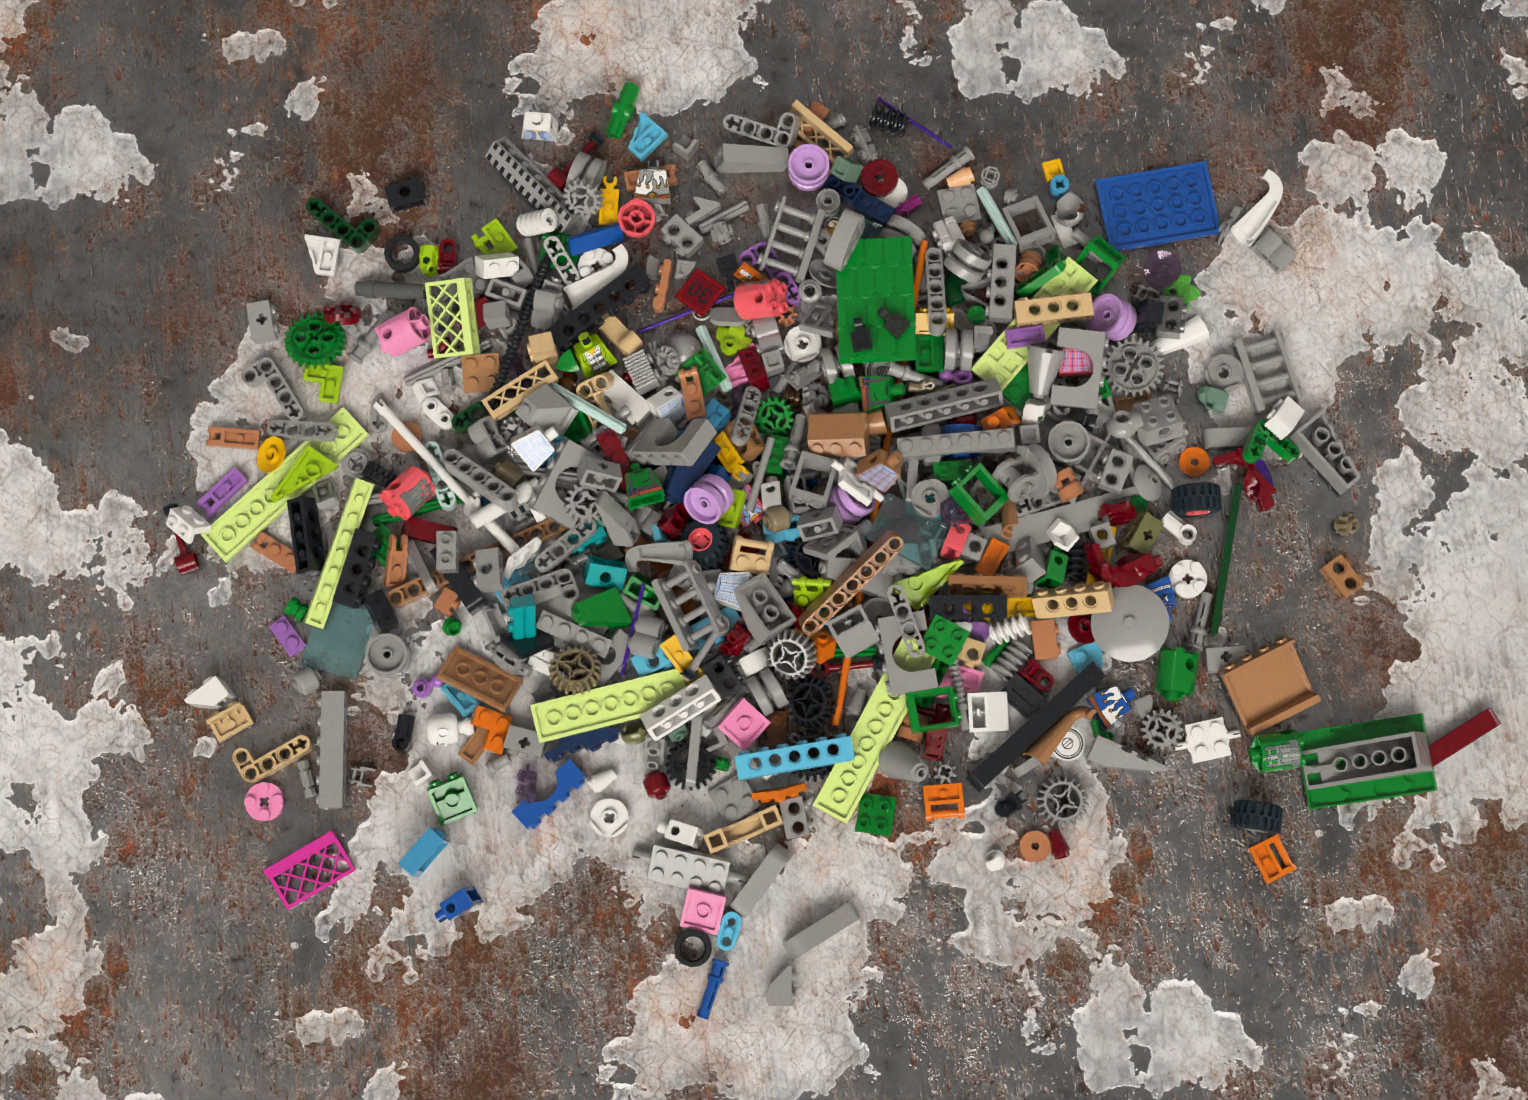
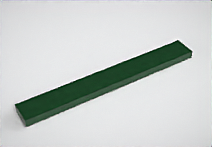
[1207,483,1242,637]

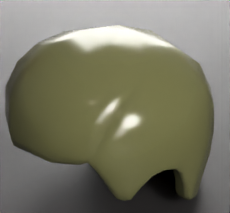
[621,718,649,745]

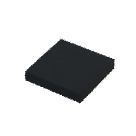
[500,628,554,660]

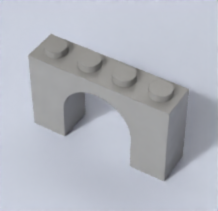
[1050,327,1109,410]
[632,418,717,466]
[528,439,606,529]
[875,610,938,696]

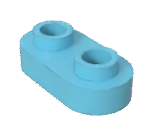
[716,912,742,951]

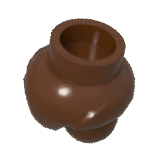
[557,372,578,395]

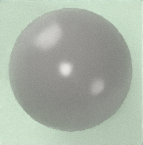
[662,333,702,367]

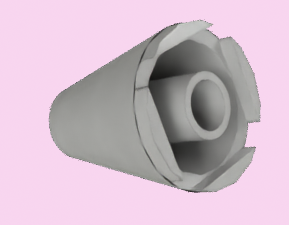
[1027,345,1065,399]
[878,740,928,782]

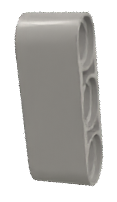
[1204,427,1259,450]

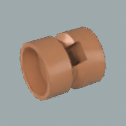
[1015,250,1042,283]
[1054,467,1085,503]
[897,712,928,744]

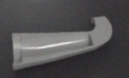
[625,540,693,572]

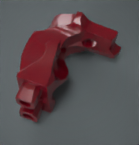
[1084,543,1163,587]

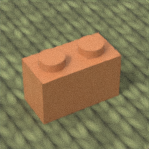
[1029,619,1061,662]

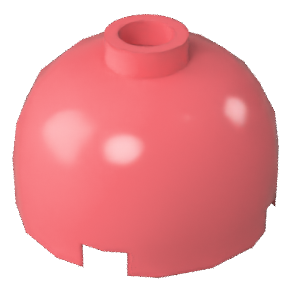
[618,199,655,238]

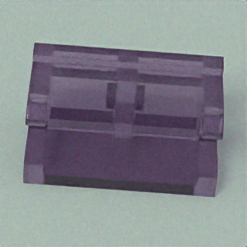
[940,490,979,527]

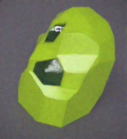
[419,245,439,278]

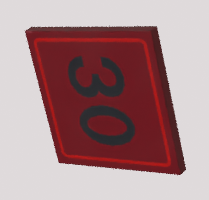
[674,268,726,317]

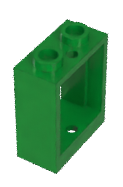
[1075,234,1127,296]
[948,463,1009,526]
[905,686,962,734]

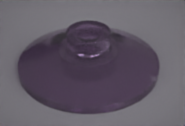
[1143,250,1181,287]

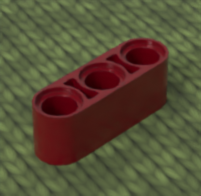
[400,517,458,544]

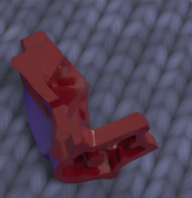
[1211,448,1276,513]

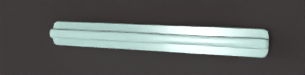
[550,383,627,434]

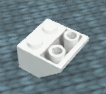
[184,676,237,710]
[967,692,1009,732]

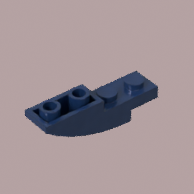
[822,174,896,226]
[544,727,621,763]

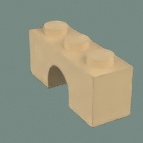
[526,331,559,374]

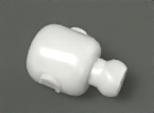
[426,713,474,747]

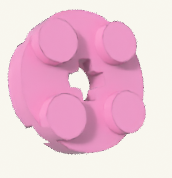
[244,782,284,821]

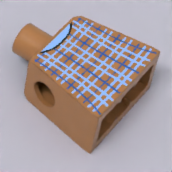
[856,449,903,493]

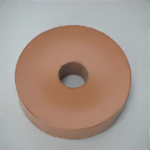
[392,421,423,453]
[1019,831,1051,862]

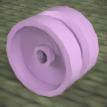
[788,144,829,191]
[1087,294,1137,341]
[684,474,734,524]
[827,485,876,525]

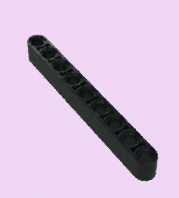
[966,661,1106,792]

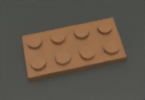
[948,573,1027,598]
[436,645,524,713]

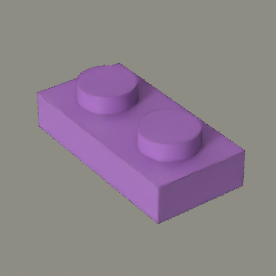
[269,615,308,658]

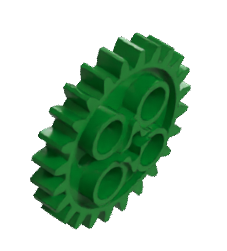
[284,312,347,370]

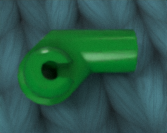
[1090,719,1114,741]

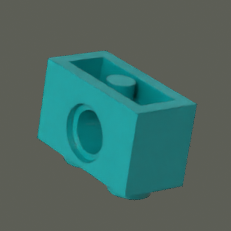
[583,556,628,590]

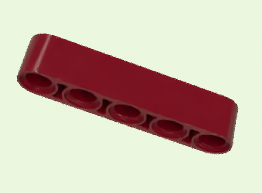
[1429,707,1502,767]

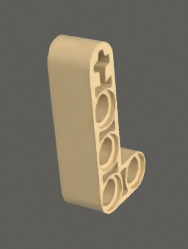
[587,305,644,356]
[576,372,623,440]
[232,735,314,783]

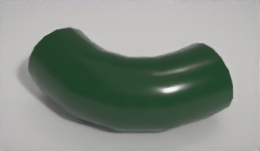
[944,271,968,307]

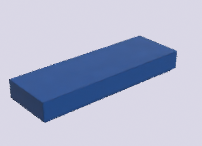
[567,222,623,256]

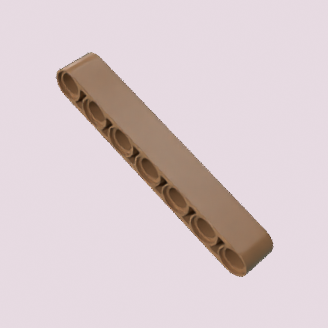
[798,530,904,635]

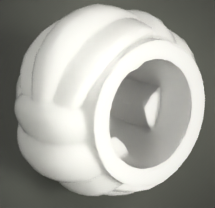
[985,850,1005,871]

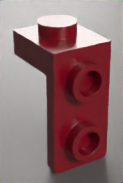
[738,346,770,392]

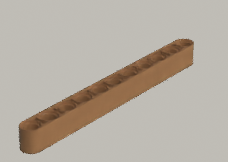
[387,518,579,608]

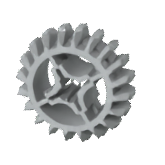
[765,628,818,680]
[1036,775,1089,828]

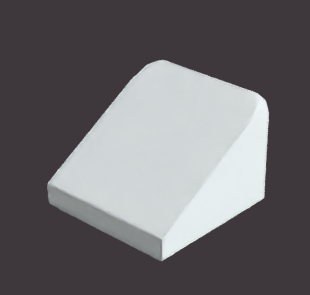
[412,377,440,403]

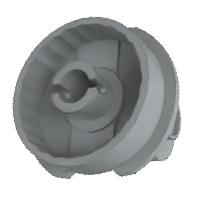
[992,443,1057,502]

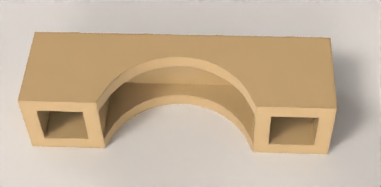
[703,805,783,855]

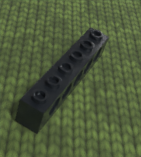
[546,263,652,352]

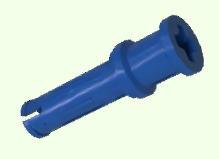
[696,958,730,1020]

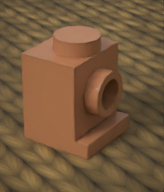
[433,587,461,617]

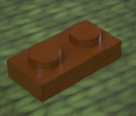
[767,711,786,750]

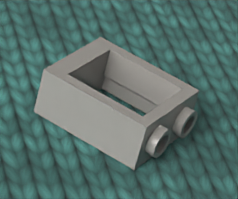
[1002,195,1055,253]
[789,451,839,509]

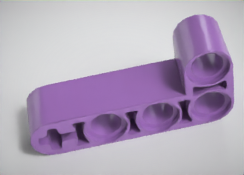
[739,241,802,308]

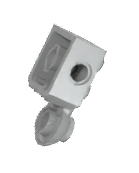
[1106,394,1183,446]

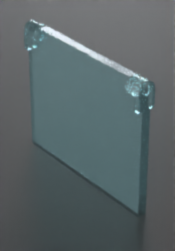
[866,493,950,570]
[301,602,373,680]

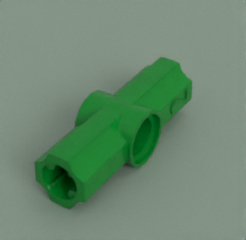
[605,82,640,140]

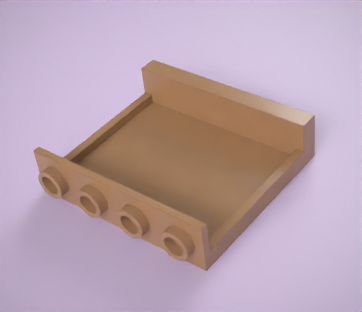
[1219,636,1321,736]

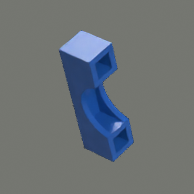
[511,759,586,830]

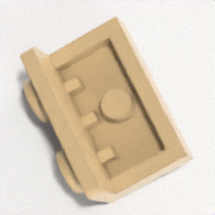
[206,701,255,743]

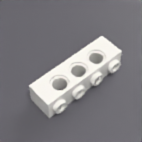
[640,674,721,742]

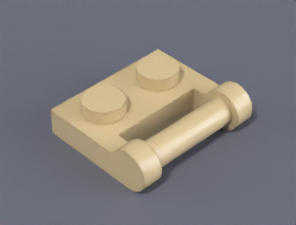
[729,535,774,576]

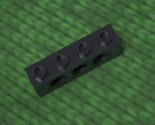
[287,496,325,576]
[332,528,383,609]
[927,594,1007,622]

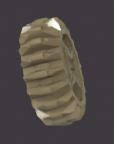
[549,645,602,696]

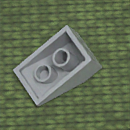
[734,572,797,646]

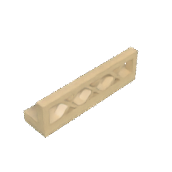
[787,99,853,164]
[481,360,559,422]

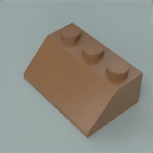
[807,412,871,457]

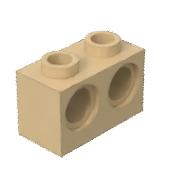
[957,637,986,669]

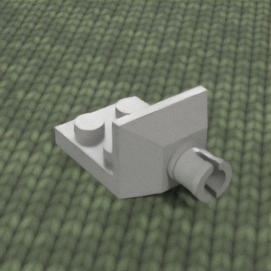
[802,519,874,561]

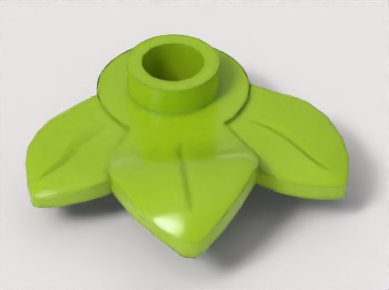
[716,325,752,356]

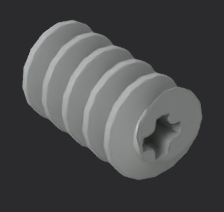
[991,640,1033,683]

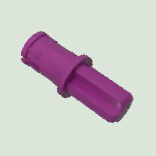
[895,194,922,217]

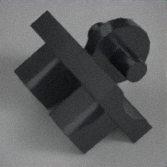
[994,790,1028,818]

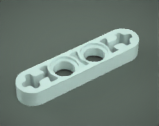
[424,441,457,511]

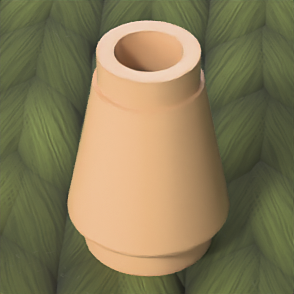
[946,166,975,188]

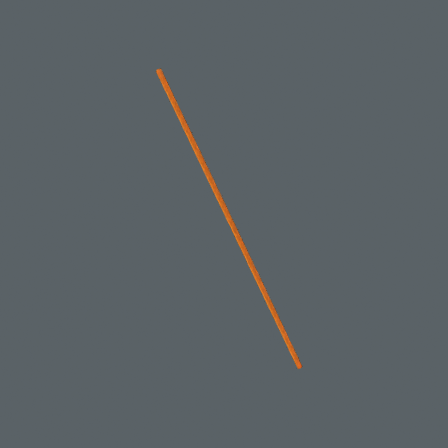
[832,240,928,727]

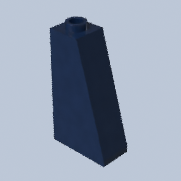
[662,424,721,504]

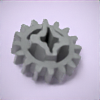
[563,177,604,217]
[564,484,603,523]
[1141,709,1183,752]

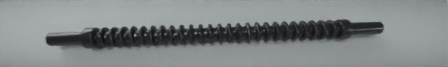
[484,243,556,415]

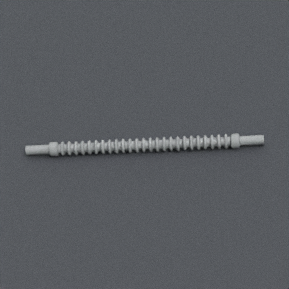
[928,539,970,731]

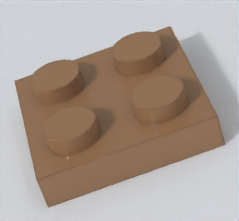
[461,352,501,393]

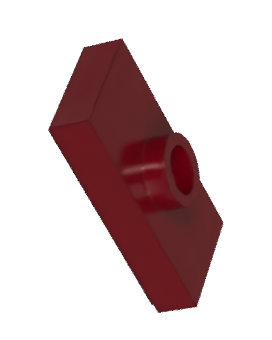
[922,721,947,762]

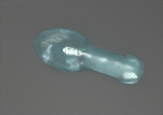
[517,555,546,577]

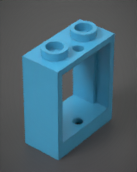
[398,827,449,878]

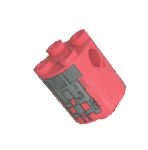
[734,279,788,320]
[379,466,435,521]

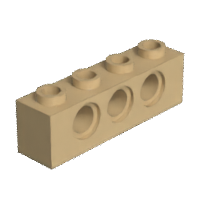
[1013,291,1094,328]
[1032,581,1115,619]

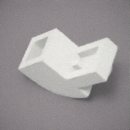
[731,646,772,683]

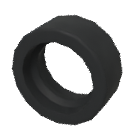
[384,235,420,273]
[674,929,712,967]

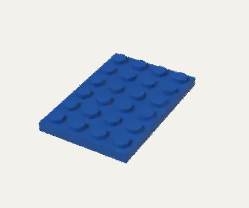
[1095,161,1221,251]

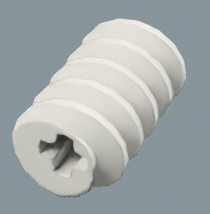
[516,208,558,237]
[989,613,1032,646]

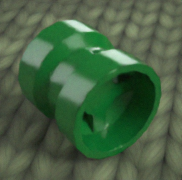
[284,597,309,623]

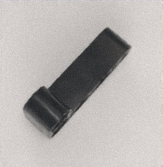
[430,547,488,616]

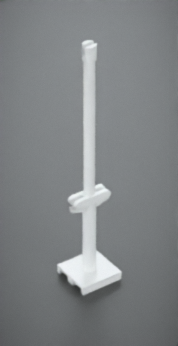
[373,399,542,580]

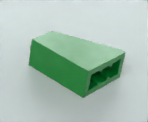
[571,587,632,628]

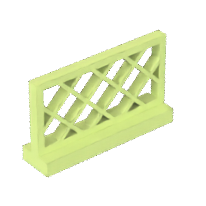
[425,278,481,358]

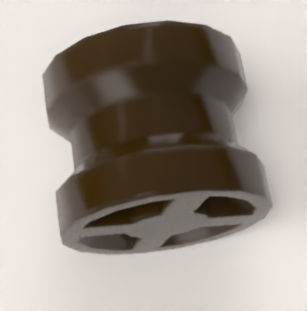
[784,386,802,407]

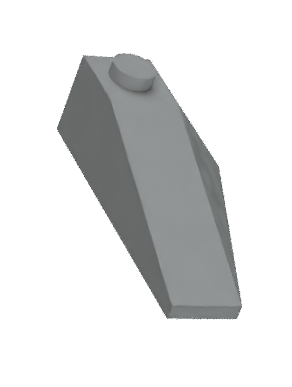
[1086,735,1169,773]

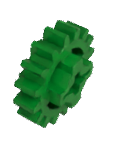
[755,396,795,436]

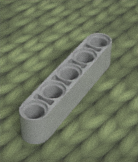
[925,247,947,337]
[442,449,519,512]

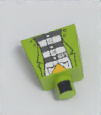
[573,332,617,379]

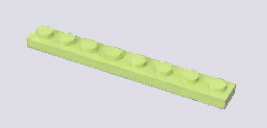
[303,478,374,629]

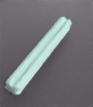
[976,186,1017,245]
[695,325,733,392]

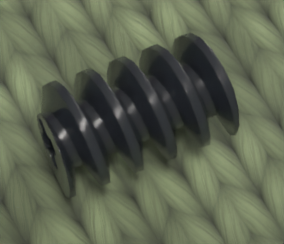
[869,104,910,137]
[1064,541,1088,583]

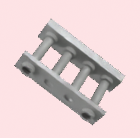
[757,196,826,284]
[1231,327,1303,416]
[651,560,729,652]

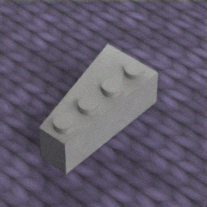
[1289,409,1361,495]

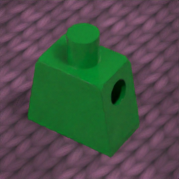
[828,376,862,409]

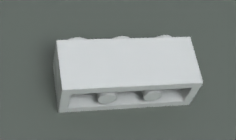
[600,370,651,427]

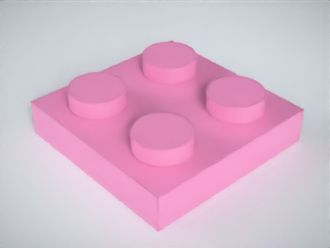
[716,697,771,751]
[680,887,727,935]

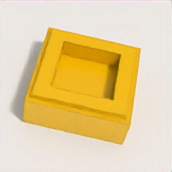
[1041,158,1065,182]

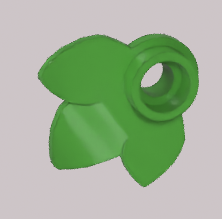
[1162,275,1201,312]

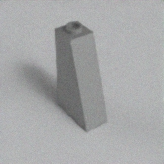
[714,143,790,173]
[818,558,893,599]

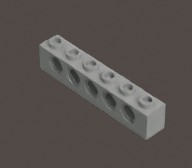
[884,377,1004,433]

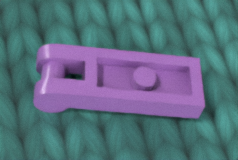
[196,467,249,518]

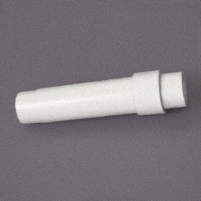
[469,478,539,529]

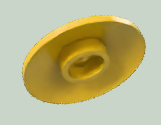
[257,436,286,473]

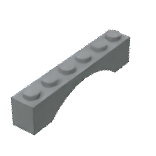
[897,428,1016,462]

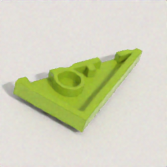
[269,445,339,503]
[889,558,964,611]

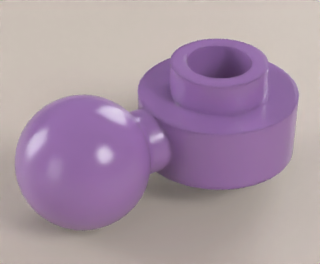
[938,369,973,387]
[412,673,445,698]

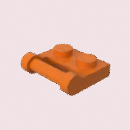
[923,783,965,821]
[1248,833,1297,884]

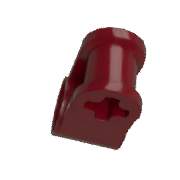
[437,238,458,275]
[657,503,689,540]
[1017,657,1054,692]

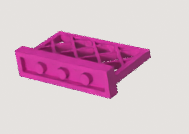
[263,829,356,910]

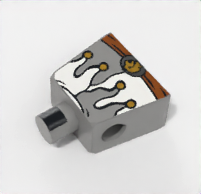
[634,160,671,204]

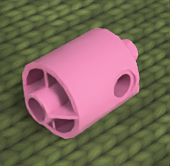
[375,307,431,357]

